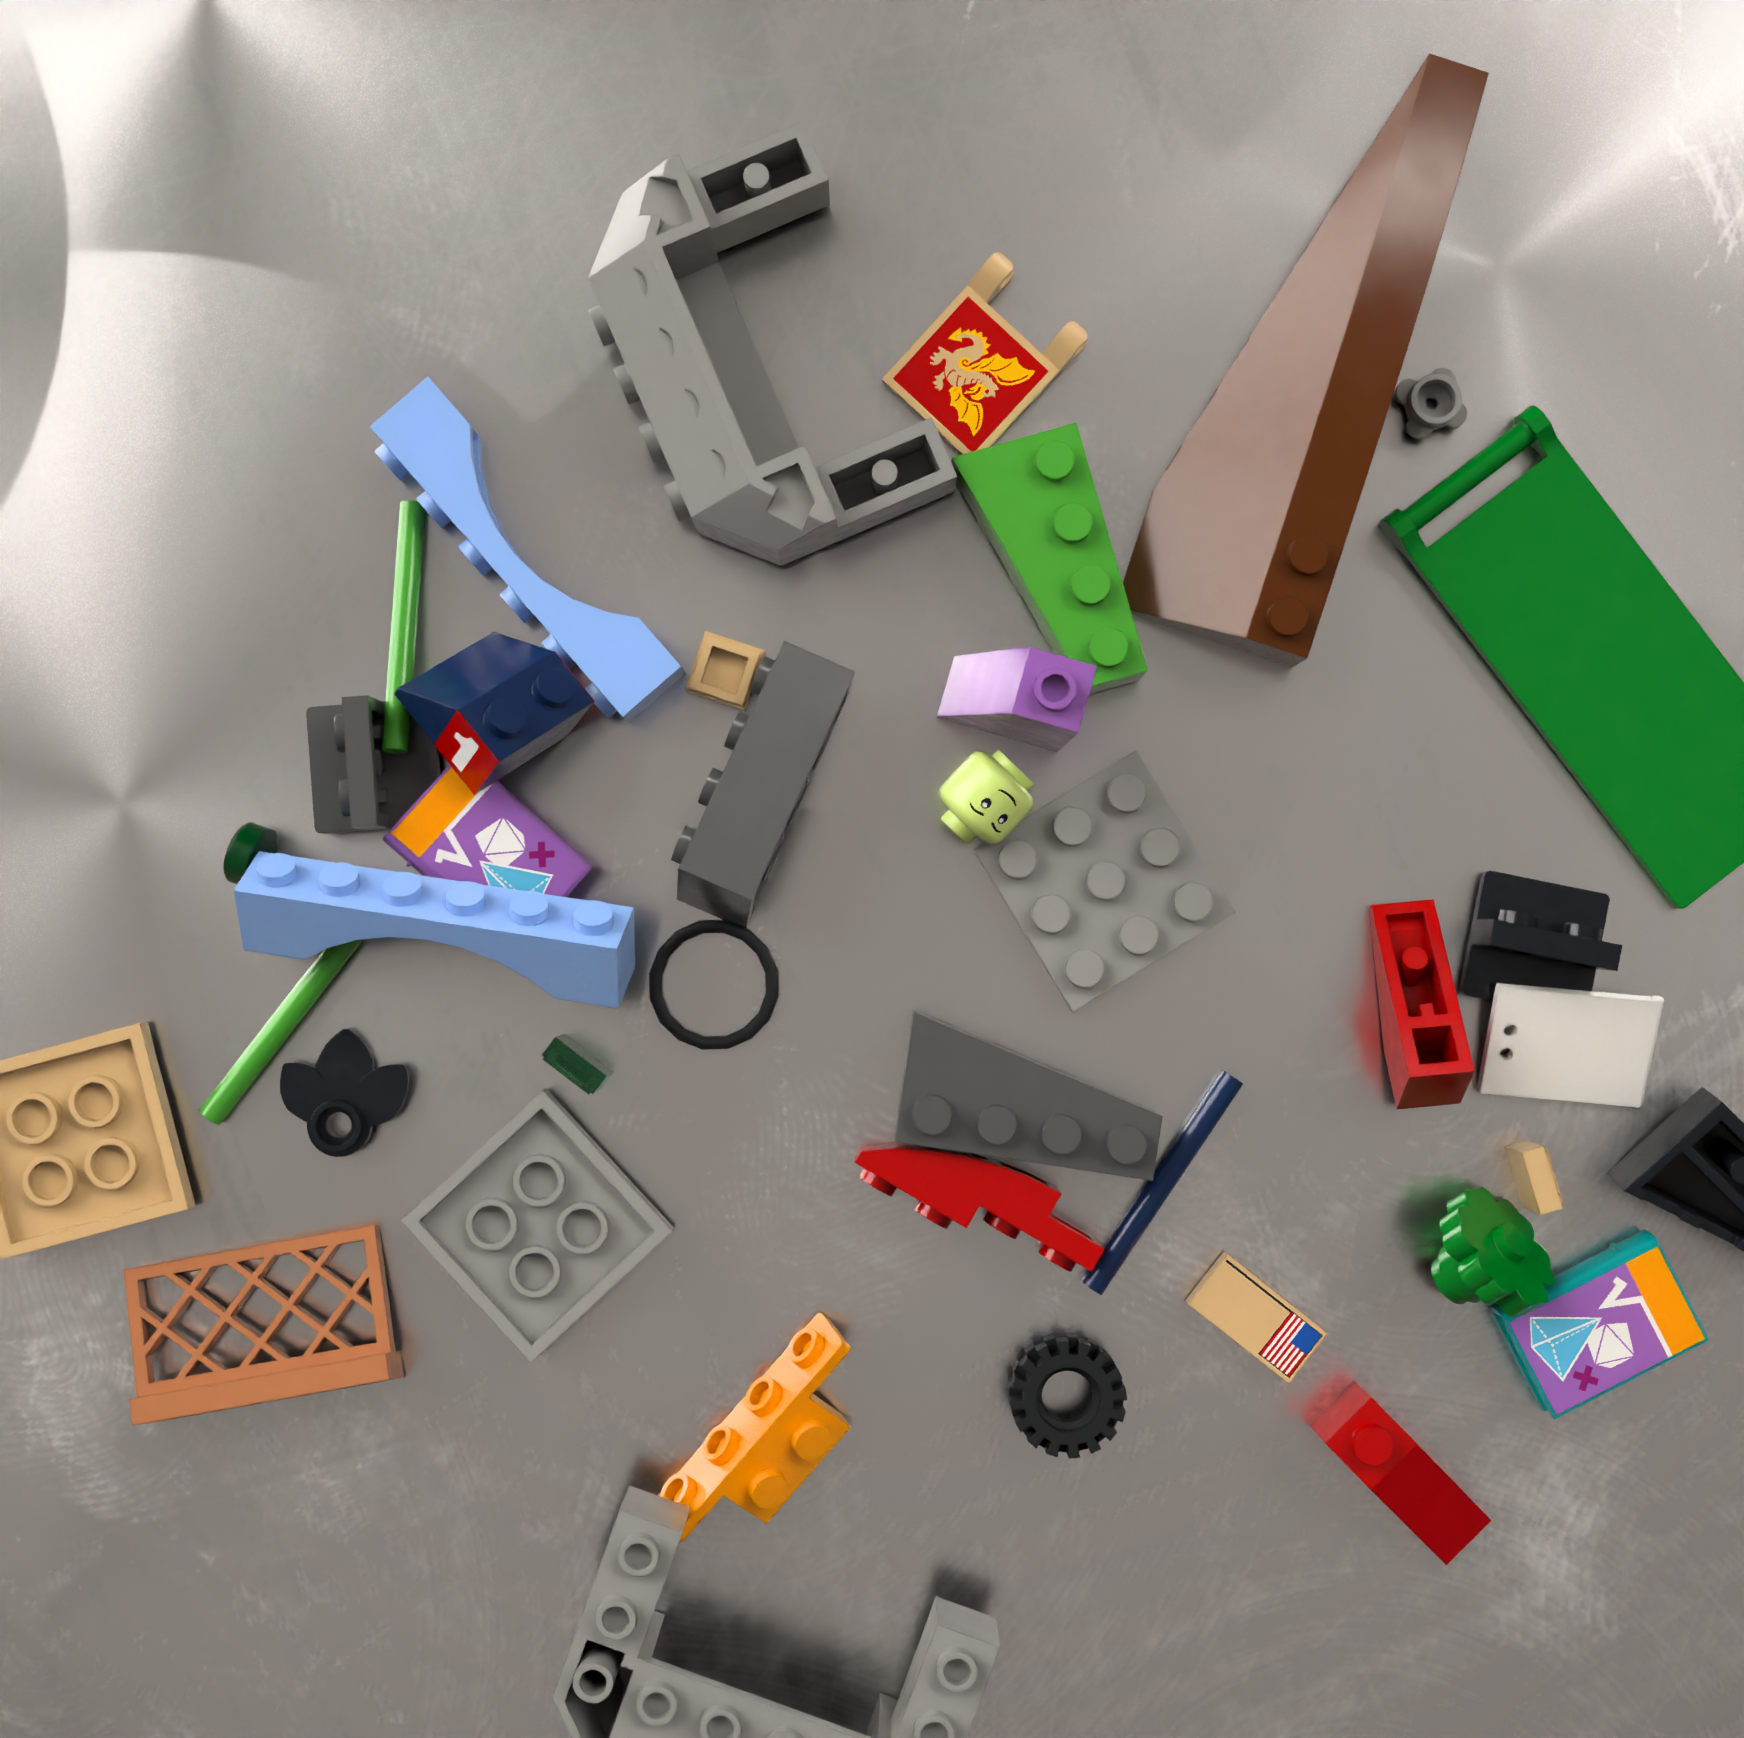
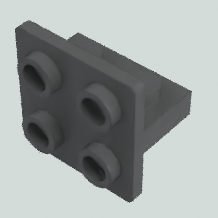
[306,695,440,834]

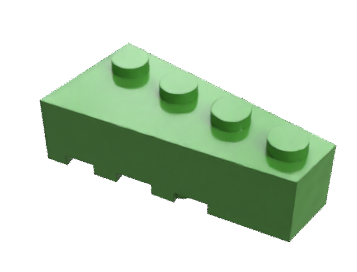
[951,423,1148,694]

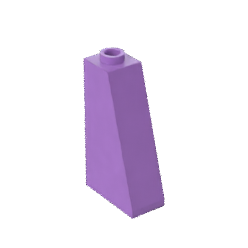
[937,647,1097,752]

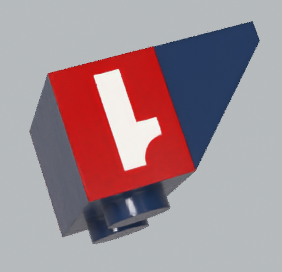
[394,632,595,795]

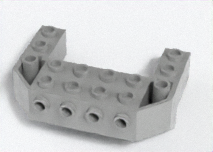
[588,121,957,566]
[552,1485,1000,1738]

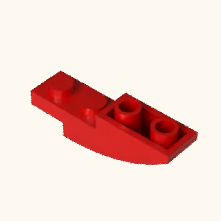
[854,1142,1105,1272]

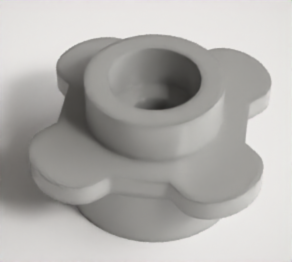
[1395,368,1467,440]

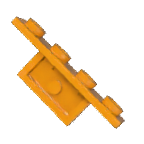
[658,1313,851,1542]

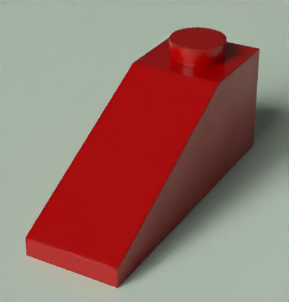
[1369,899,1475,1110]
[1309,1381,1492,1565]

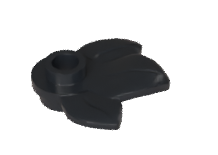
[280,1028,409,1157]

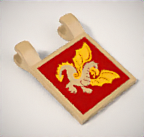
[882,252,1088,455]

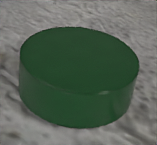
[223,822,278,884]

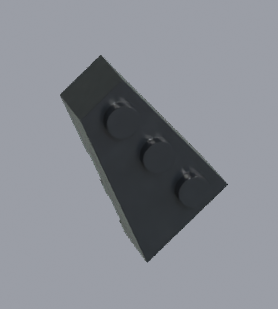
[1607,1087,1744,1251]

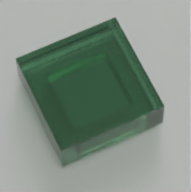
[542,1034,614,1095]

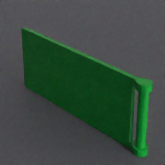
[1379,405,1744,909]

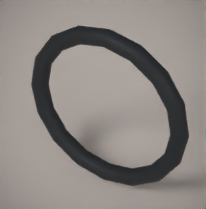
[649,920,779,1050]

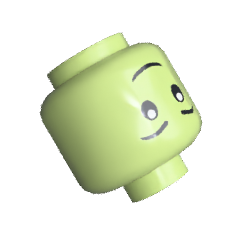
[939,749,1035,845]

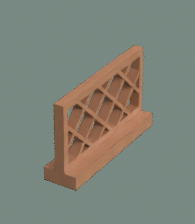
[123,1225,404,1426]

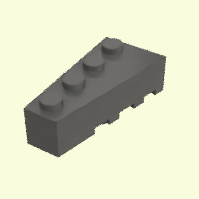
[671,641,855,928]
[894,1010,1163,1181]

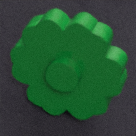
[1431,1187,1554,1317]

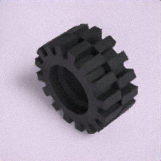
[1008,1332,1127,1459]

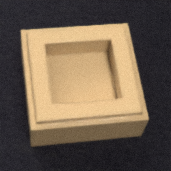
[685,631,766,712]
[1504,1140,1564,1215]

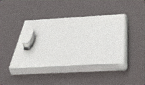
[1477,983,1664,1109]

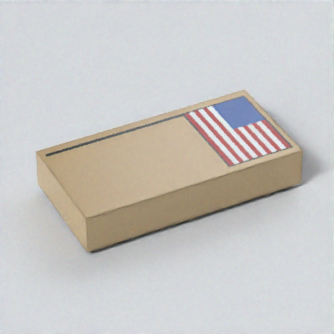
[1185,1251,1328,1384]

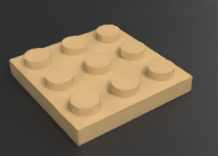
[0,1022,196,1260]

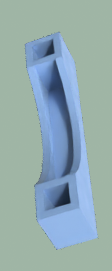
[370,376,686,723]
[234,851,635,1009]

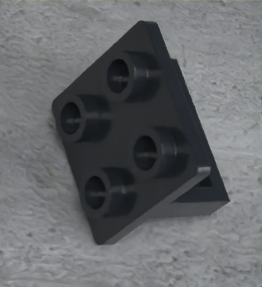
[1459,871,1622,1001]

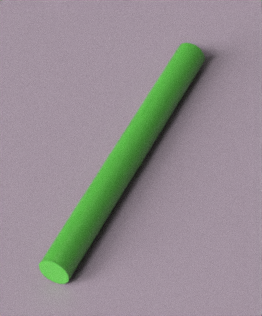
[382,500,425,754]
[199,939,364,1125]

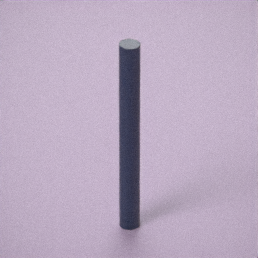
[1081,1070,1243,1295]

